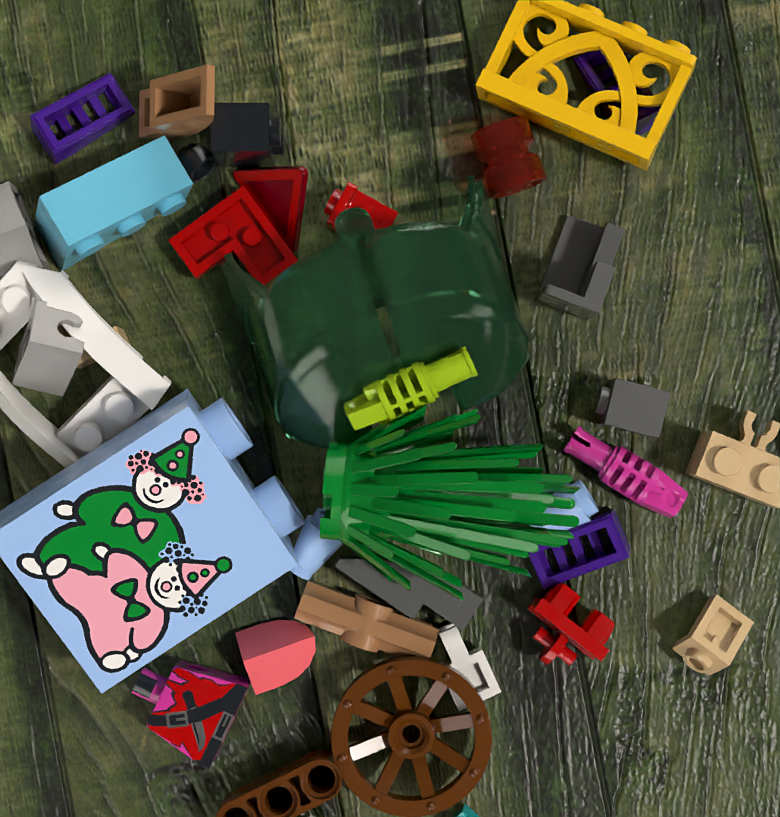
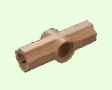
[294,580,439,658]

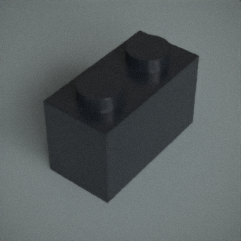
[211,103,285,168]

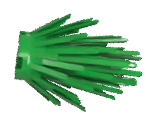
[320,404,580,601]

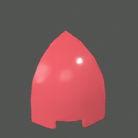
[235,620,316,695]

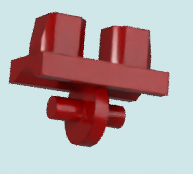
[526,582,615,666]

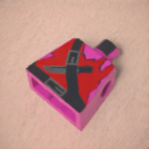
[132,660,251,770]

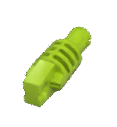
[344,346,478,430]

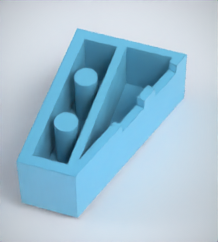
[34,135,193,271]

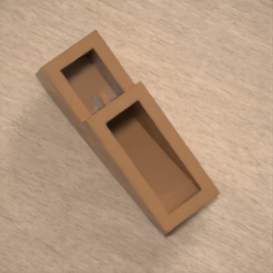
[139,64,215,142]

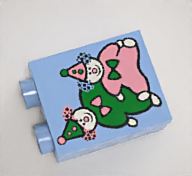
[0,388,306,693]

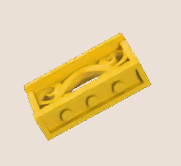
[475,0,697,171]

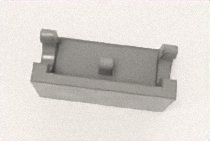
[12,300,85,396]

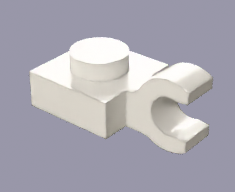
[439,623,501,711]

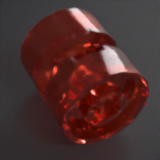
[470,116,548,199]

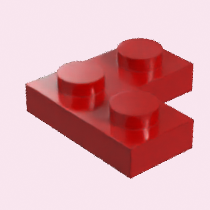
[168,185,299,289]

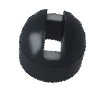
[177,142,217,184]

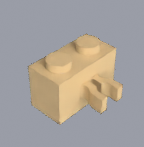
[685,411,780,509]

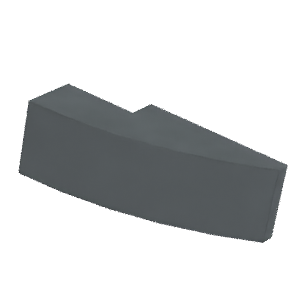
[335,555,484,630]

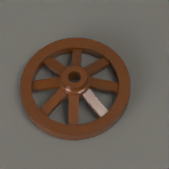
[331,655,492,817]

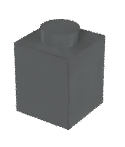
[594,378,671,438]

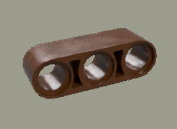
[215,750,343,817]

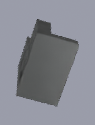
[535,216,625,320]

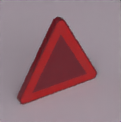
[233,166,308,253]

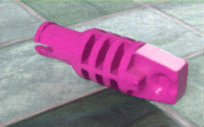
[563,426,688,518]

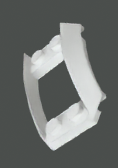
[0,261,171,468]

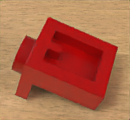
[324,182,398,255]

